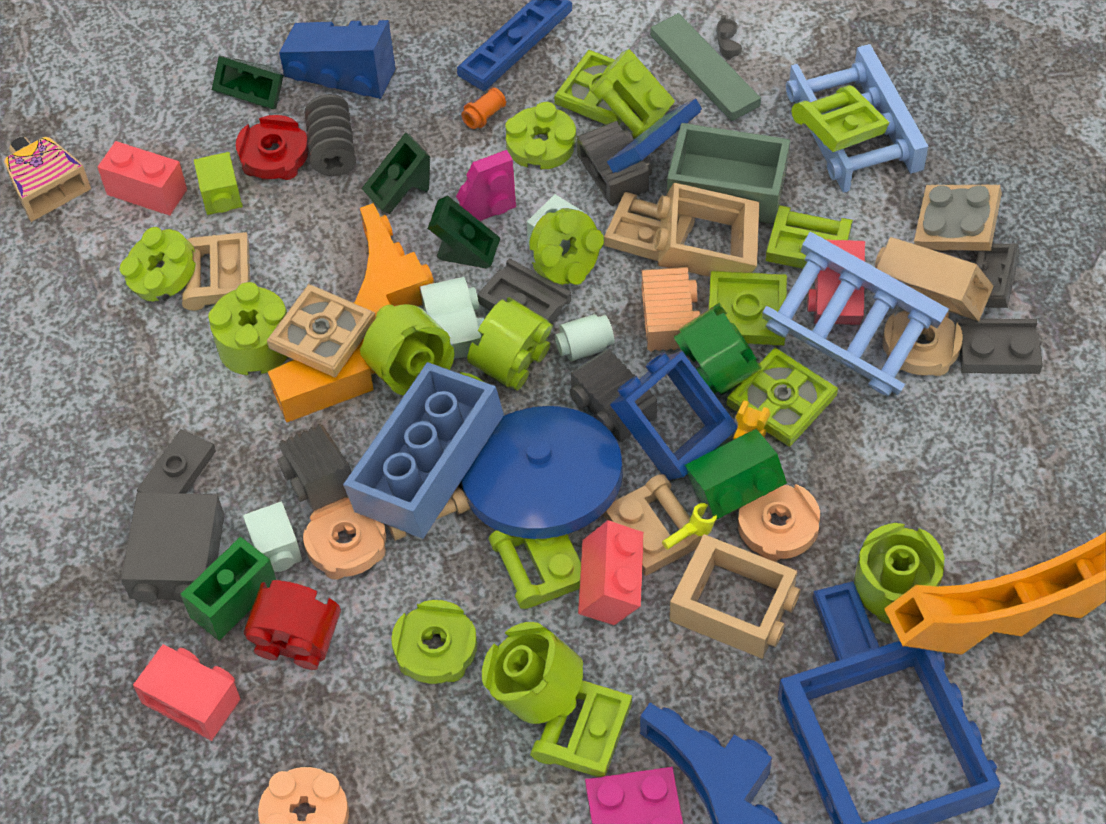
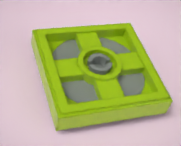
[554,49,632,125]
[726,347,838,447]

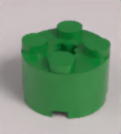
[674,303,762,394]

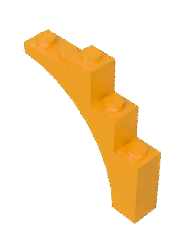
[268,203,434,423]
[884,532,1106,655]

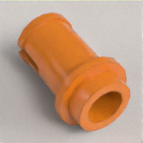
[461,87,507,129]

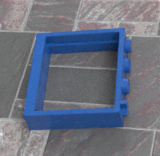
[778,641,1001,824]

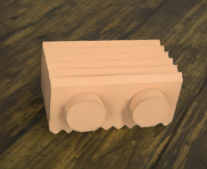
[641,267,700,352]

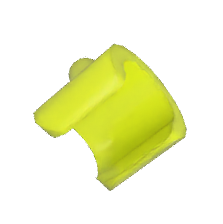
[662,503,717,550]

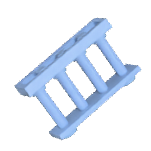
[786,44,928,193]
[762,231,949,396]

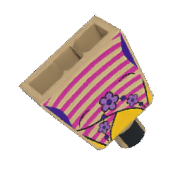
[3,137,91,222]

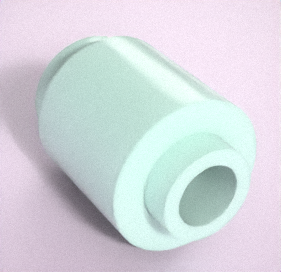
[555,314,615,362]

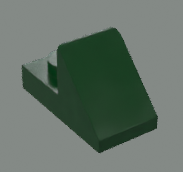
[361,132,430,214]
[427,195,500,269]

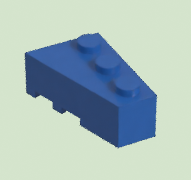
[279,20,396,99]

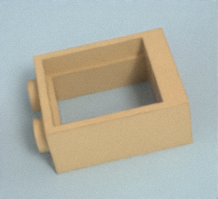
[654,183,759,277]
[875,237,994,321]
[669,534,801,659]

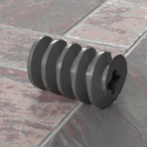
[304,94,356,176]

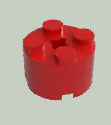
[244,580,341,670]

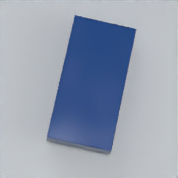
[813,581,879,661]

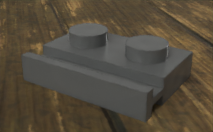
[477,258,571,324]
[958,318,1043,374]

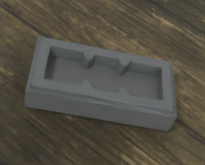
[975,244,1020,308]
[137,429,216,494]

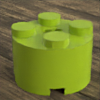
[208,282,288,375]
[467,297,553,391]
[360,304,455,396]
[854,523,945,624]
[482,622,583,724]

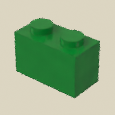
[685,428,787,520]
[180,536,276,641]

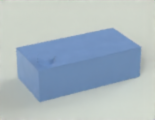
[343,362,504,539]

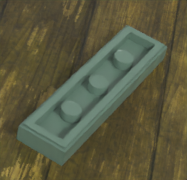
[650,13,761,121]

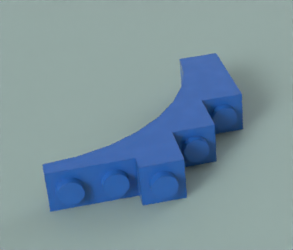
[640,703,783,824]

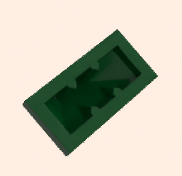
[211,56,284,109]

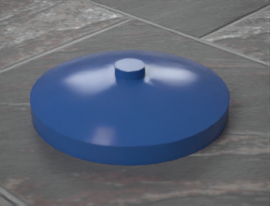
[461,406,623,539]

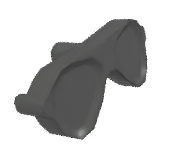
[716,15,742,58]

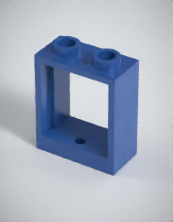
[610,351,738,480]

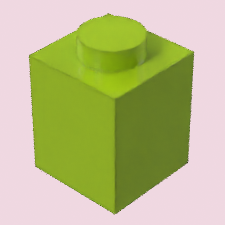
[193,152,243,215]

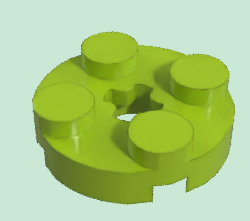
[505,102,576,170]
[529,208,604,285]
[119,227,196,301]
[391,600,477,684]

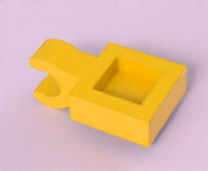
[733,400,770,440]

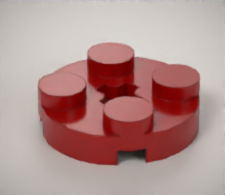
[235,115,309,180]

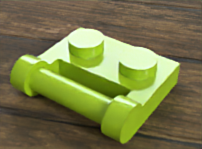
[590,49,675,139]
[791,85,890,152]
[765,205,853,269]
[488,530,581,609]
[530,680,632,777]

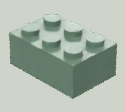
[667,123,790,224]

